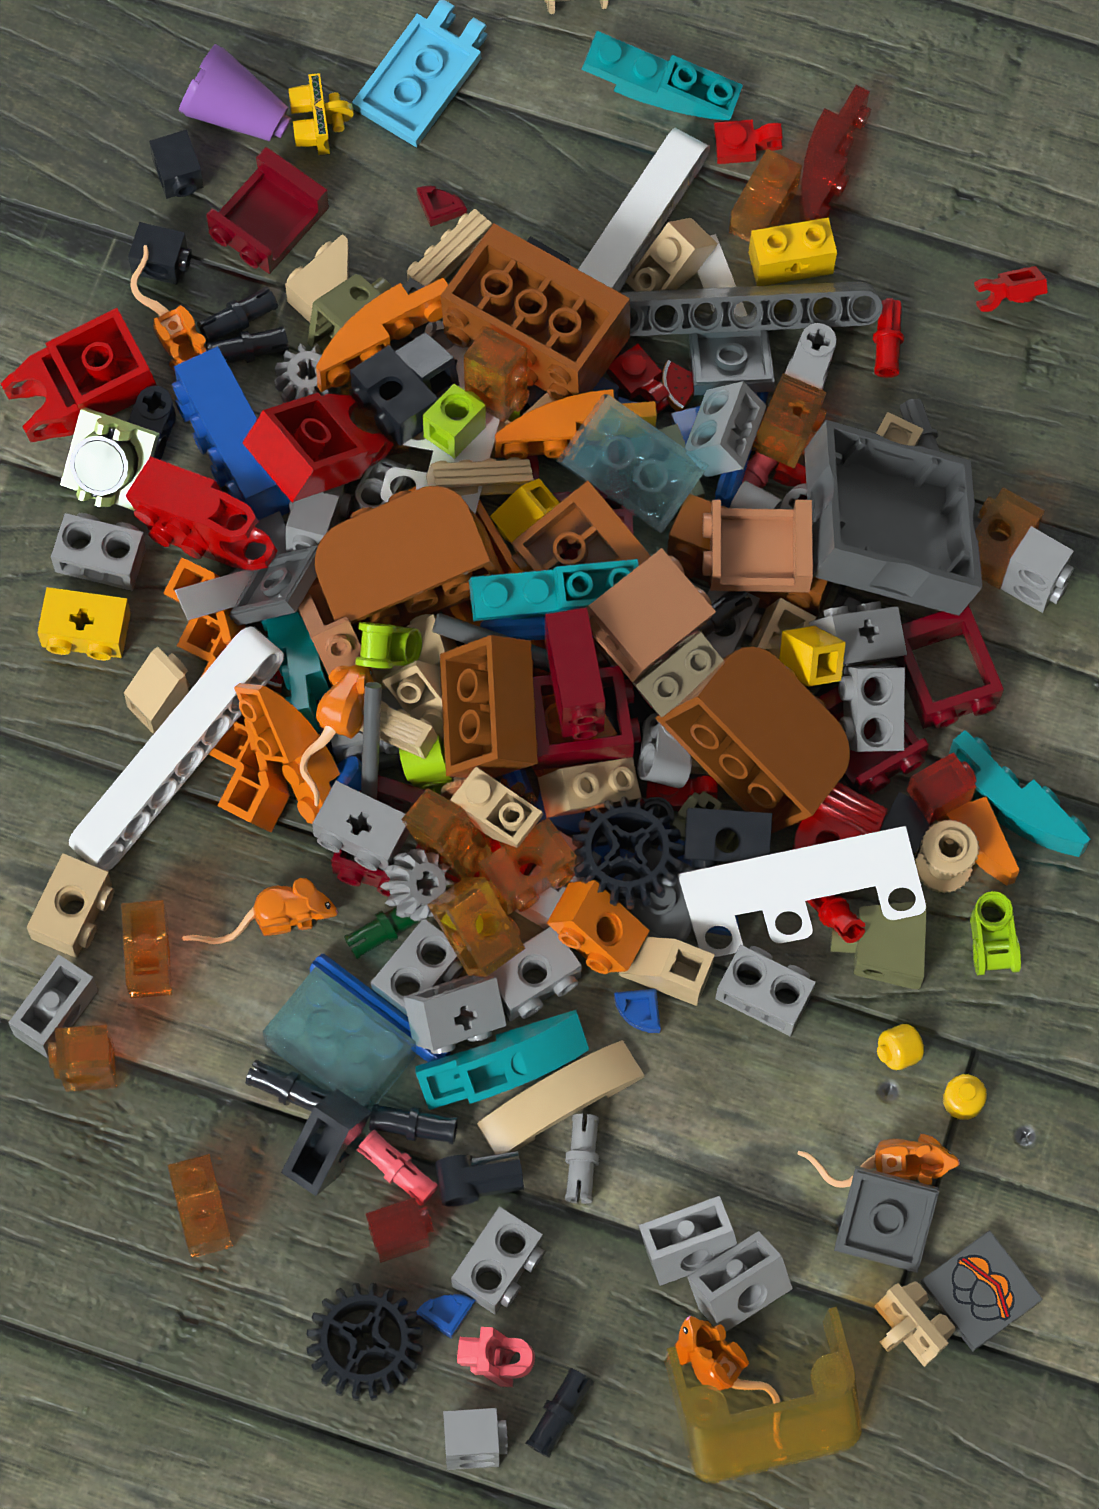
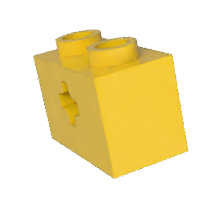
[748,217,837,286]
[37,587,131,661]

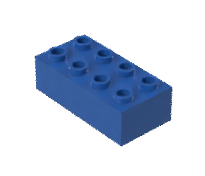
[172,346,290,521]

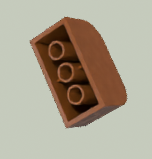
[315,486,504,645]
[655,647,850,834]

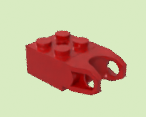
[0,308,157,442]
[242,392,394,502]
[125,456,278,571]

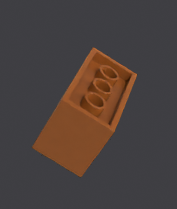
[441,223,630,401]
[511,480,651,675]

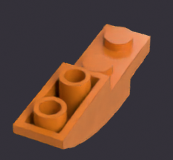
[316,278,448,392]
[495,389,657,460]
[234,683,340,824]

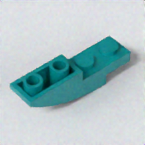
[581,31,743,121]
[469,559,639,621]
[261,611,331,733]
[949,730,1091,857]
[415,1010,589,1110]

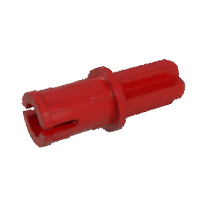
[873,298,904,378]
[806,895,865,943]

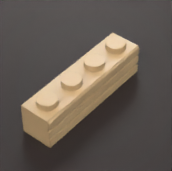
[407,209,492,286]
[426,457,534,496]
[360,701,437,759]

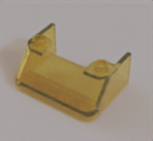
[664,1307,862,1484]

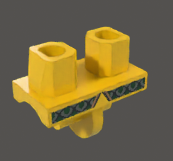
[288,73,354,155]

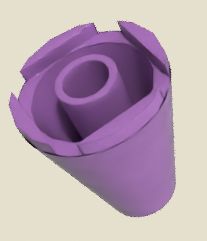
[179,44,292,142]

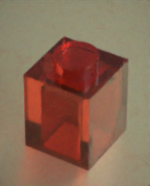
[907,752,977,824]
[365,1197,434,1263]

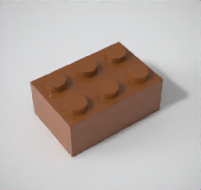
[440,635,538,778]

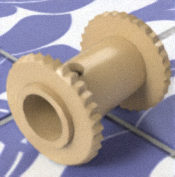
[915,819,980,893]

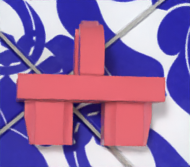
[457,1327,535,1387]

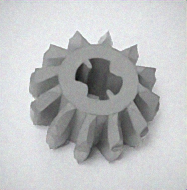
[274,343,341,403]
[380,849,455,921]

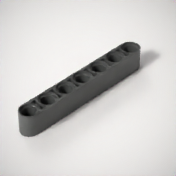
[621,281,883,336]

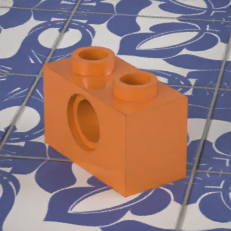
[547,880,650,974]

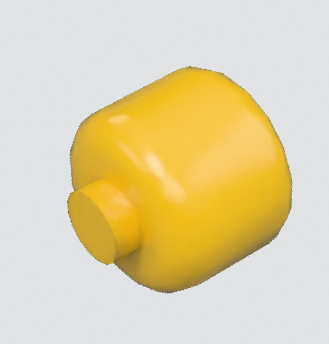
[877,1024,924,1070]
[943,1074,987,1120]

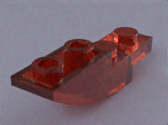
[799,85,872,222]

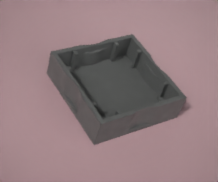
[804,420,982,615]

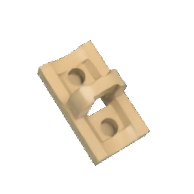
[874,1281,956,1367]

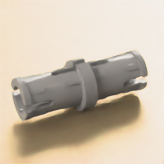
[565,1114,600,1204]

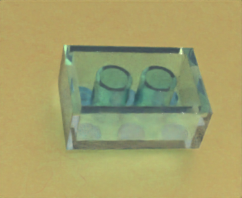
[557,394,709,533]
[262,967,417,1111]

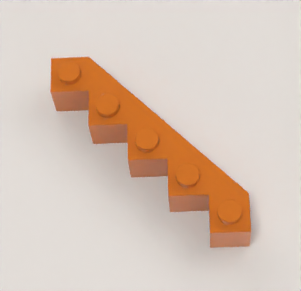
[163,557,290,832]

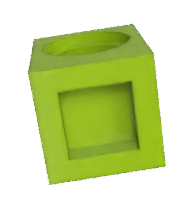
[423,384,486,459]

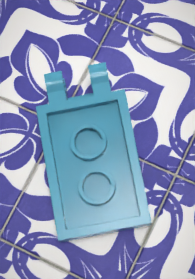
[352,0,488,148]

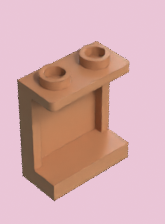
[703,500,813,592]
[587,548,716,682]
[298,577,377,686]

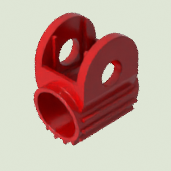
[792,782,888,850]

